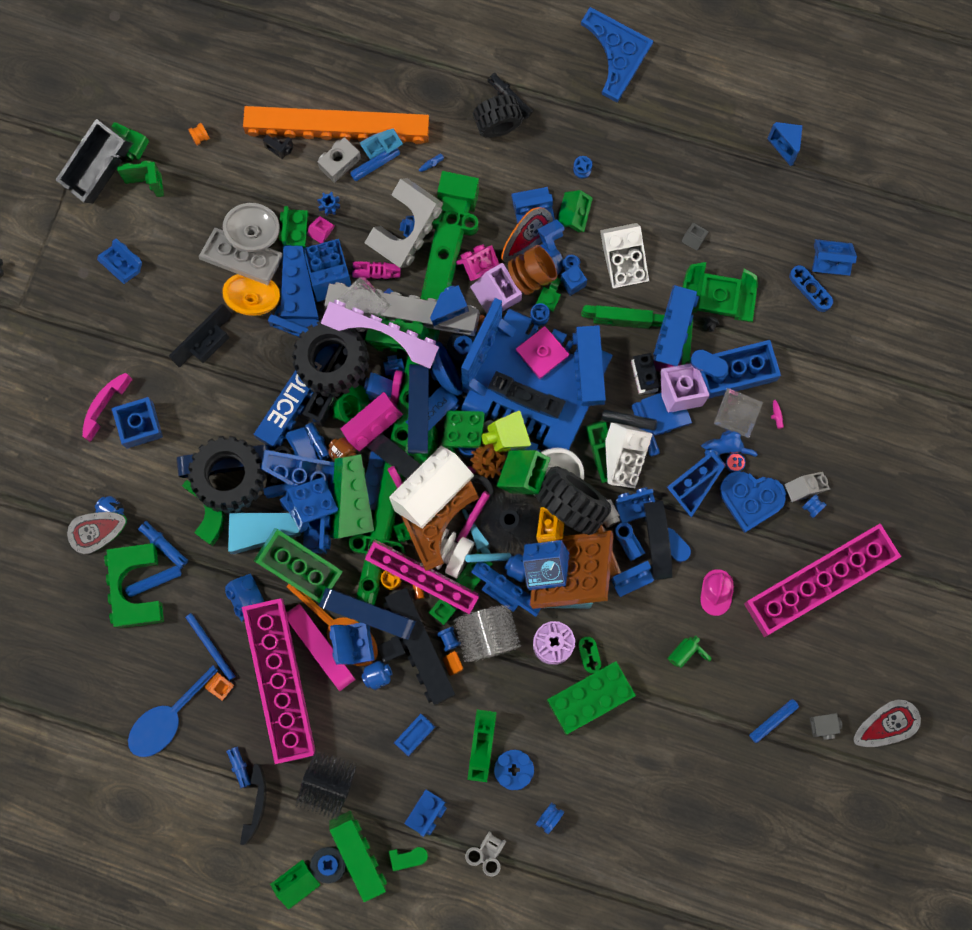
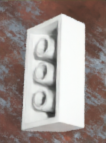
[389,445,474,528]

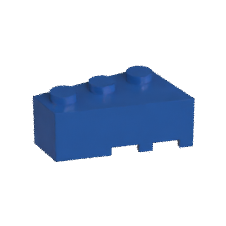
[667,450,726,517]

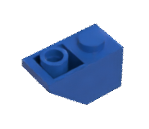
[364,373,393,401]

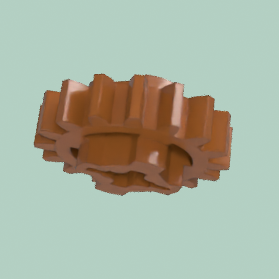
[470,441,508,478]

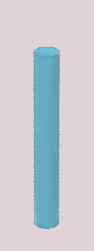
[465,553,511,562]

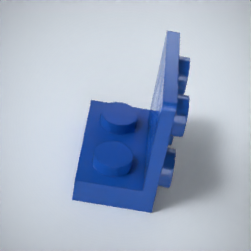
[285,478,338,532]
[303,515,332,554]
[404,790,447,837]

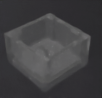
[337,277,391,332]

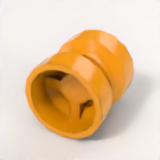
[381,570,401,590]

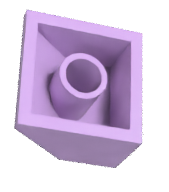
[661,363,710,413]

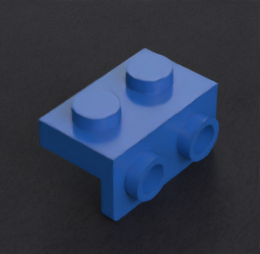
[97,238,142,284]
[615,487,655,523]
[225,573,264,621]

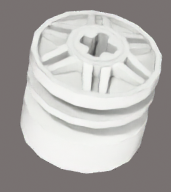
[436,529,475,579]

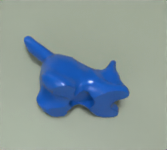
[701,430,758,457]

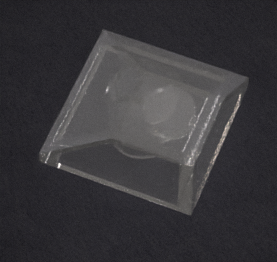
[713,388,763,438]

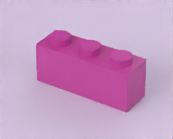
[340,392,403,451]

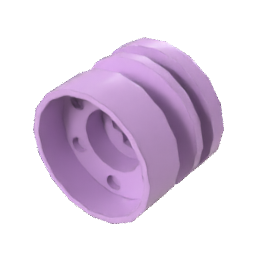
[533,621,575,665]

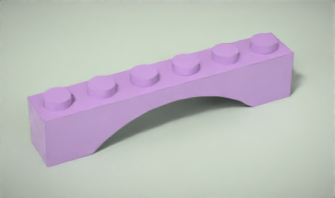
[321,299,439,368]

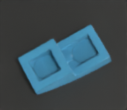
[360,128,403,159]

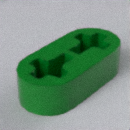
[578,637,601,674]

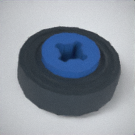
[447,333,477,364]
[310,847,346,884]

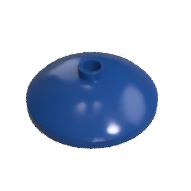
[430,342,463,396]

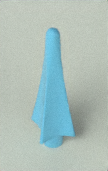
[462,509,491,554]

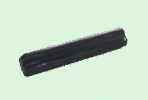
[602,410,658,430]

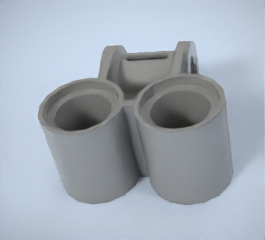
[465,831,506,876]

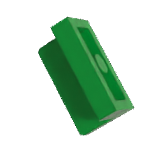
[558,190,593,233]
[270,860,320,909]

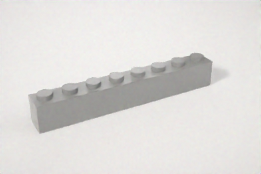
[324,282,480,336]

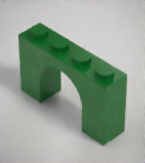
[104,543,164,629]

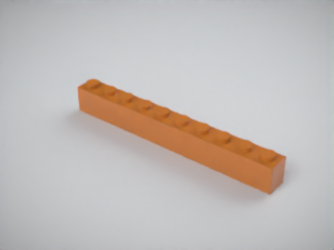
[243,106,429,144]

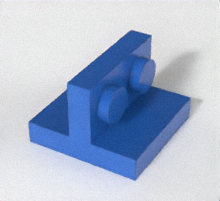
[511,187,555,224]
[812,239,857,276]

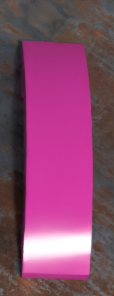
[83,373,132,442]

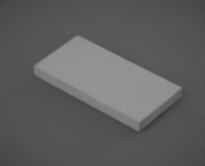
[199,228,283,285]

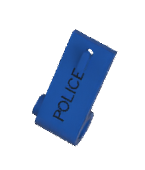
[406,386,460,431]

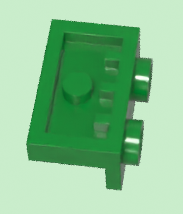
[279,206,309,248]

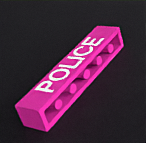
[365,539,479,614]

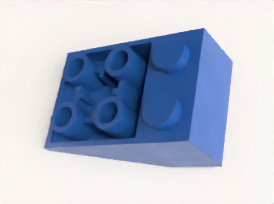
[303,239,352,302]

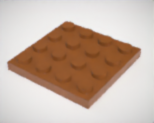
[530,530,613,609]

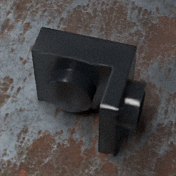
[263,135,293,159]

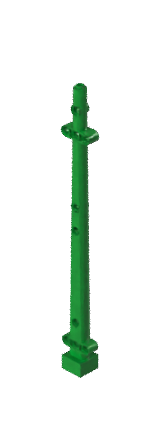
[349,171,479,622]

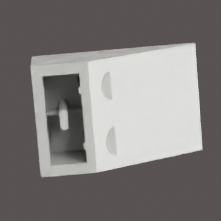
[600,223,649,288]
[605,422,652,488]

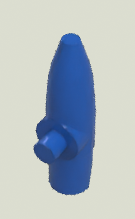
[419,153,444,172]

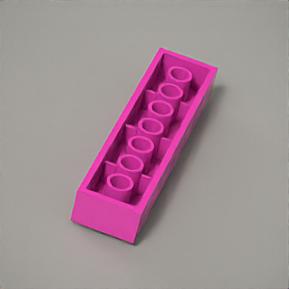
[744,524,901,637]
[242,598,316,764]

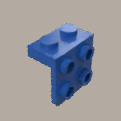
[329,622,375,665]

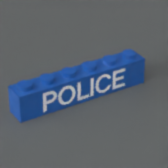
[254,346,335,450]

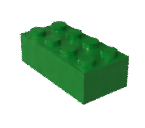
[253,528,343,603]
[547,661,636,735]

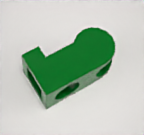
[389,847,428,871]

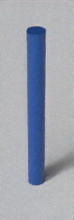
[185,613,236,681]

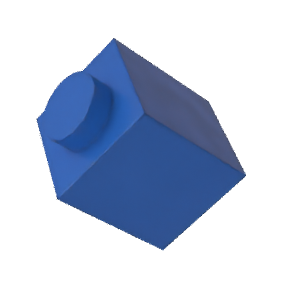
[561,265,587,296]

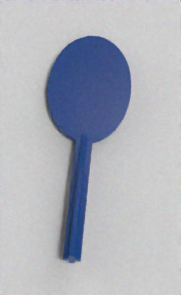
[128,665,219,757]

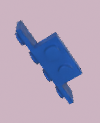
[471,562,541,617]

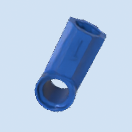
[614,523,645,562]

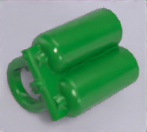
[667,636,712,668]

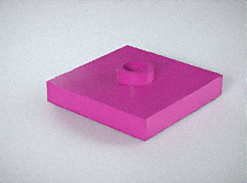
[515,326,569,379]

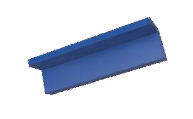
[268,306,339,352]

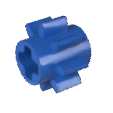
[317,192,341,216]
[400,216,415,237]
[383,355,405,379]

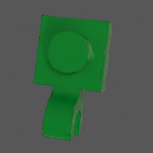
[536,278,561,313]

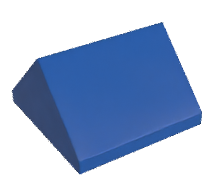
[767,122,803,166]

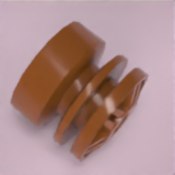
[508,245,557,295]

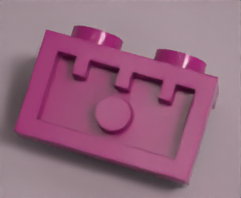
[456,244,499,281]

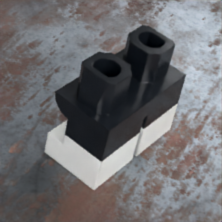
[631,353,659,395]

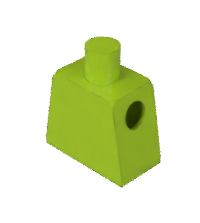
[482,411,531,452]

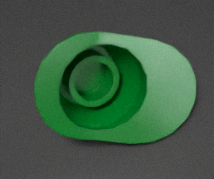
[332,385,369,423]

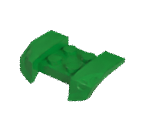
[682,262,758,322]

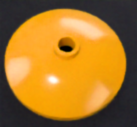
[223,274,280,316]

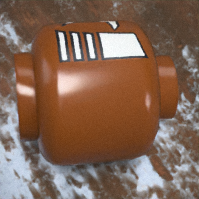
[328,437,357,461]

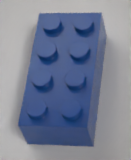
[700,340,781,399]

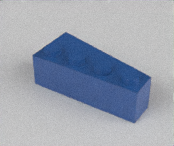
[653,285,699,366]

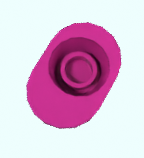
[700,570,734,616]

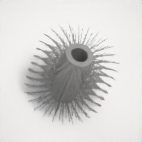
[454,605,520,662]

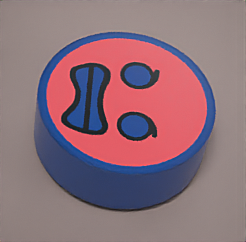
[725,453,745,473]

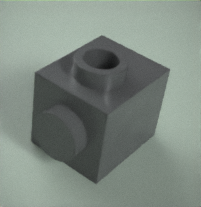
[810,713,842,740]

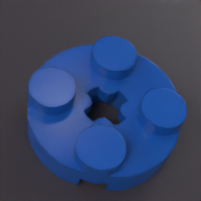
[494,750,534,790]

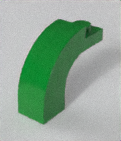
[182,480,225,547]
[467,709,497,782]

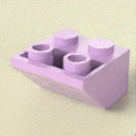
[470,263,522,314]

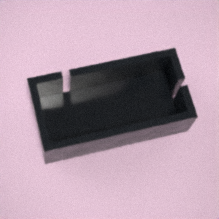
[56,119,134,204]

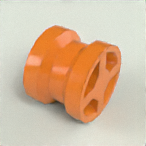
[188,123,210,146]

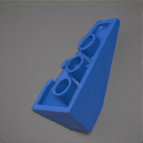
[261,450,334,495]

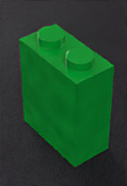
[497,450,551,494]

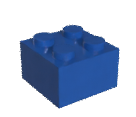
[112,397,163,449]

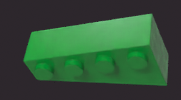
[330,454,374,538]
[329,810,387,902]

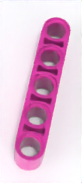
[286,603,356,691]

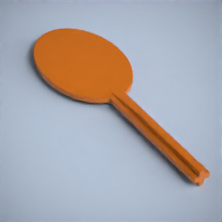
[286,584,378,666]

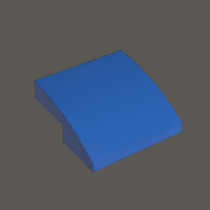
[641,393,692,436]

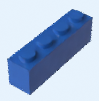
[572,325,606,406]

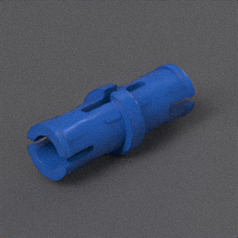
[304,422,330,460]
[226,747,251,789]

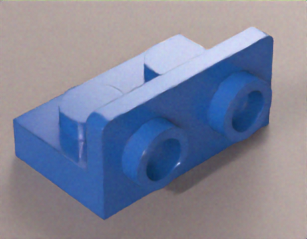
[611,561,654,597]

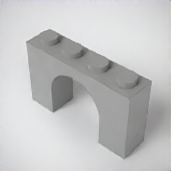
[365,178,443,268]

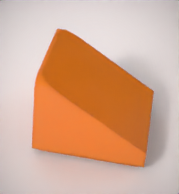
[443,651,463,676]
[204,672,234,701]

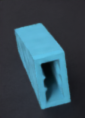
[228,513,301,554]

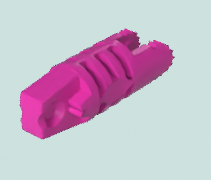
[352,261,401,279]

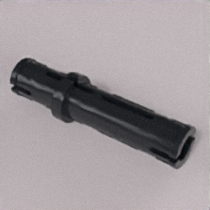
[487,73,533,120]

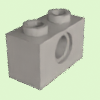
[317,137,361,183]

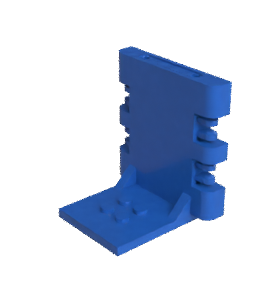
[461,298,613,450]

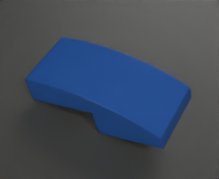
[285,427,317,459]

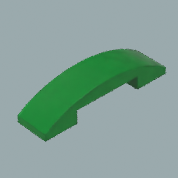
[429,552,492,625]

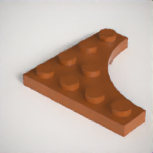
[401,481,479,571]

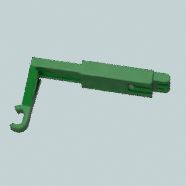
[581,305,693,365]

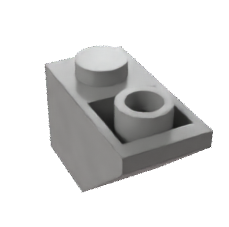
[785,472,830,502]

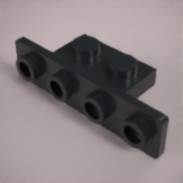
[169,304,232,367]

